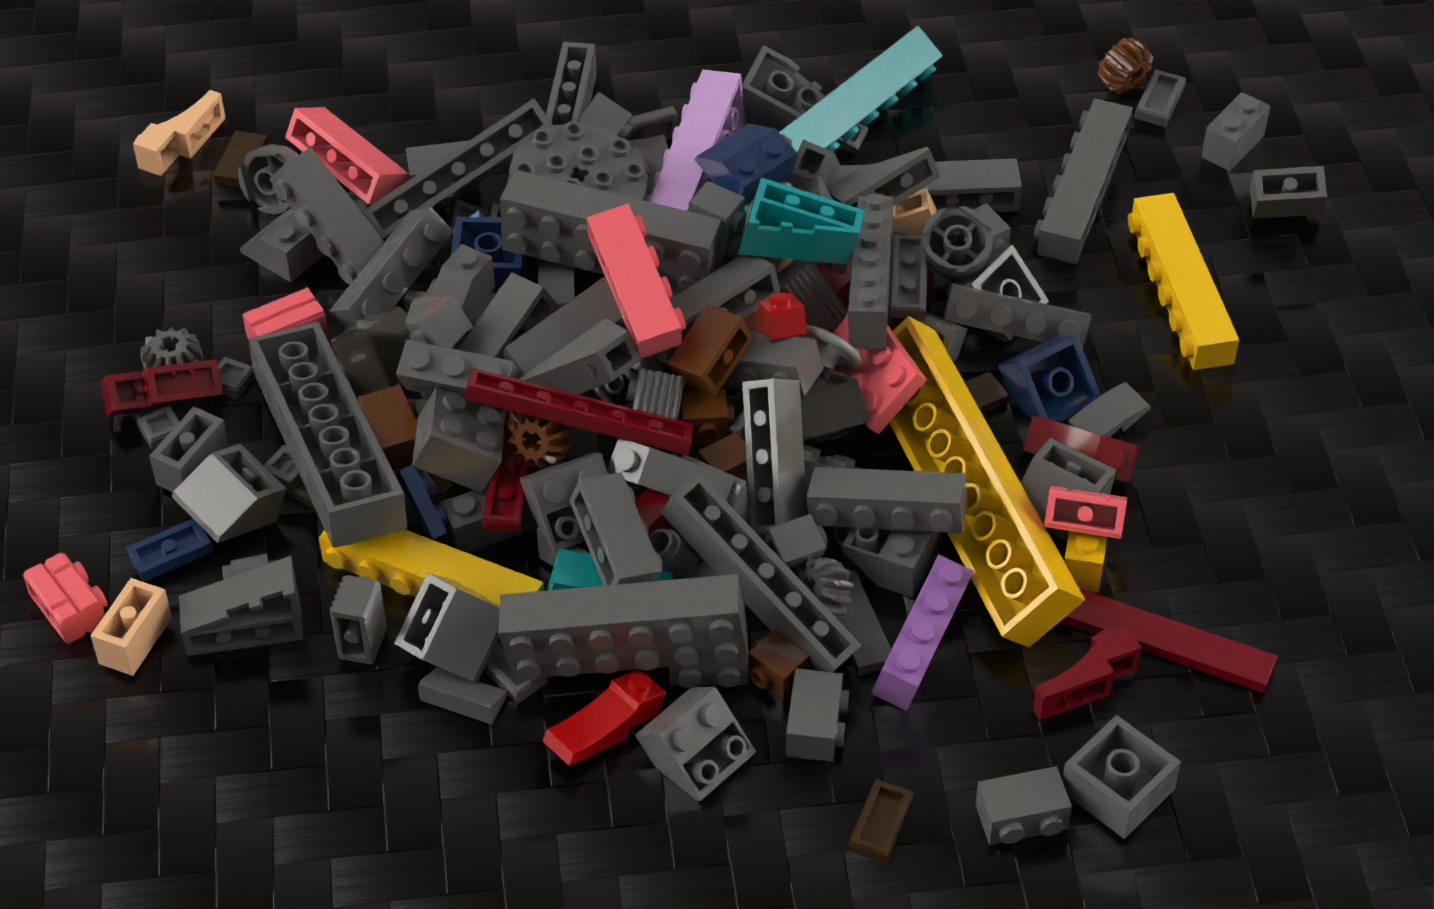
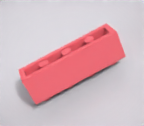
[285,107,409,205]
[587,203,686,358]

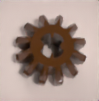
[1097,37,1153,95]
[508,413,574,469]

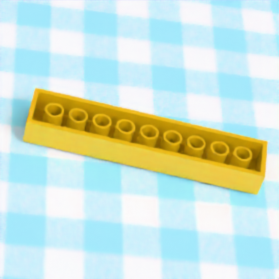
[889,316,1085,648]

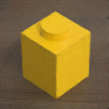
[1064,531,1107,592]

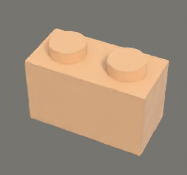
[91,578,172,676]

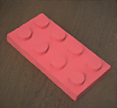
[832,313,927,434]

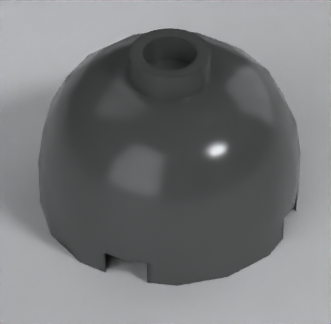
[238,144,298,214]
[922,206,993,279]

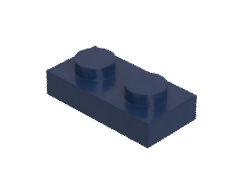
[396,465,449,541]
[126,519,213,582]

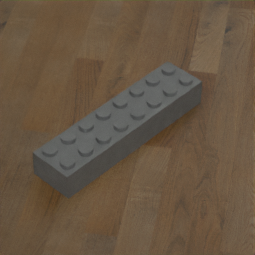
[249,322,407,548]

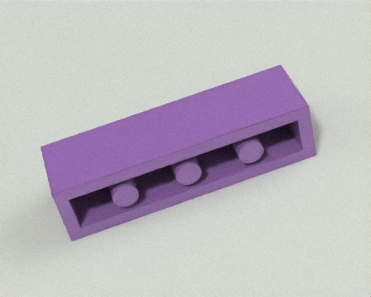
[871,554,973,711]

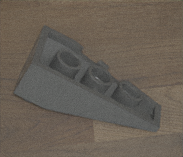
[742,45,868,154]

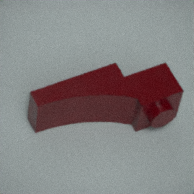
[101,359,223,417]
[1023,415,1140,482]
[1033,624,1142,721]

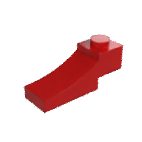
[743,293,807,340]
[543,669,666,766]

